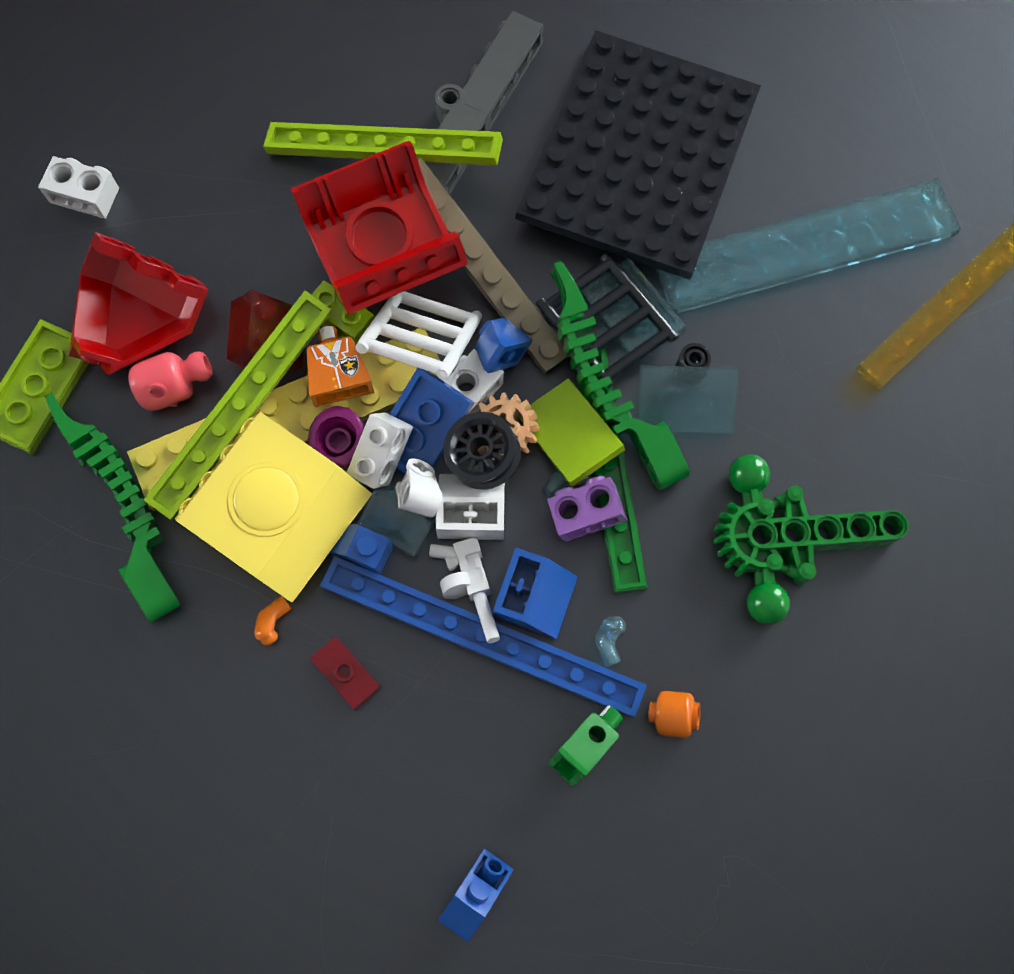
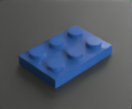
[390,368,475,474]

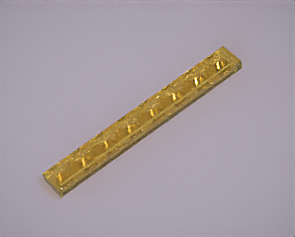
[856,223,1014,390]

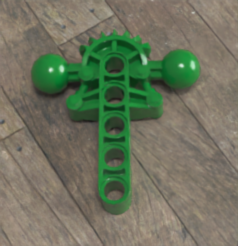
[713,454,909,625]

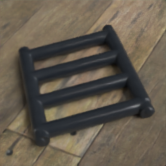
[535,253,679,389]

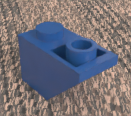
[438,848,514,942]

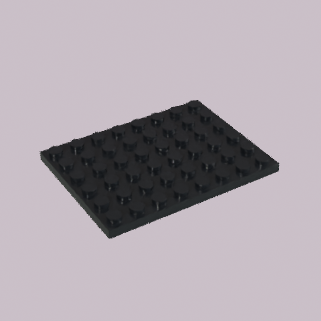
[515,30,761,280]

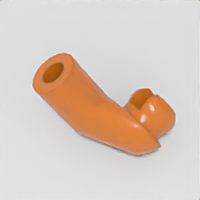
[254,596,292,646]

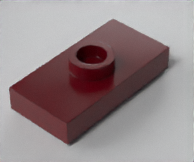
[310,636,381,710]

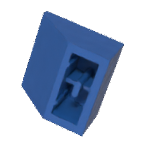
[493,547,578,640]

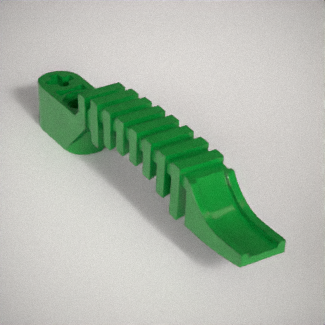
[550,261,690,490]
[45,393,181,623]

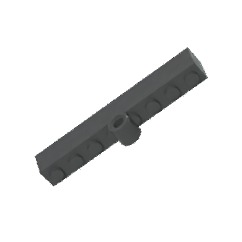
[425,11,544,195]

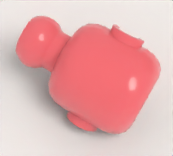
[128,352,213,411]

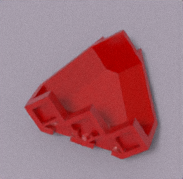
[69,232,208,376]

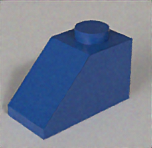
[475,318,533,374]
[328,524,394,575]

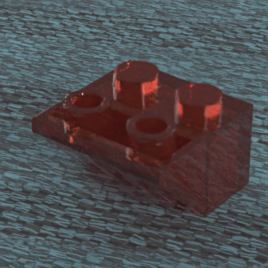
[226,290,303,369]

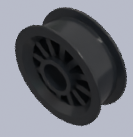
[443,412,521,490]

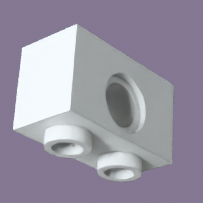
[443,349,504,414]

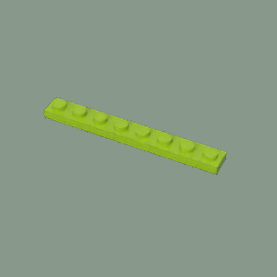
[263,122,503,166]
[144,291,332,521]

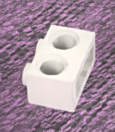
[38,156,119,219]
[347,413,413,489]

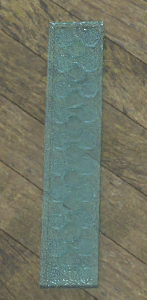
[656,178,961,314]

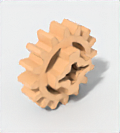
[469,392,540,456]

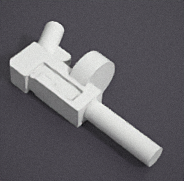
[429,537,500,643]

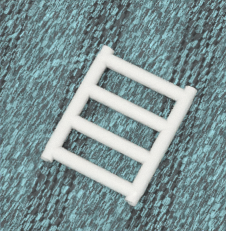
[355,291,482,380]

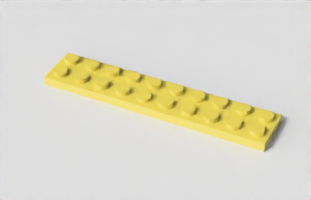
[127,328,440,512]

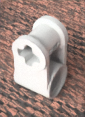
[395,458,442,517]

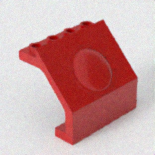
[290,141,468,315]

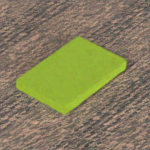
[518,378,625,487]

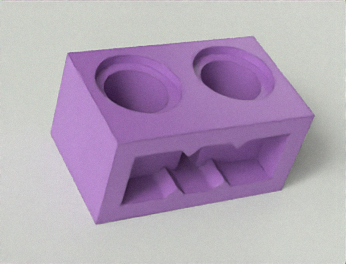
[547,476,627,542]

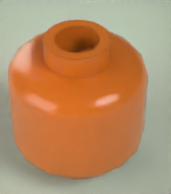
[648,691,700,738]

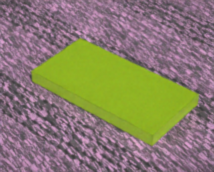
[0,319,89,455]

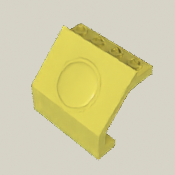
[175,412,372,603]

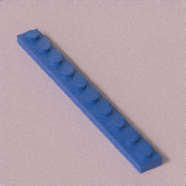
[320,556,647,718]

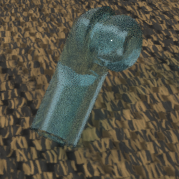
[595,616,626,668]

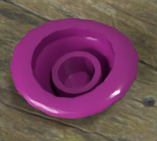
[307,406,364,468]

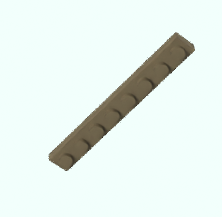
[418,158,570,375]

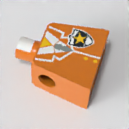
[307,326,375,407]

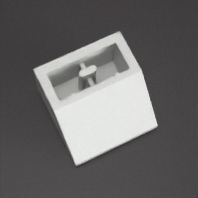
[436,474,505,540]

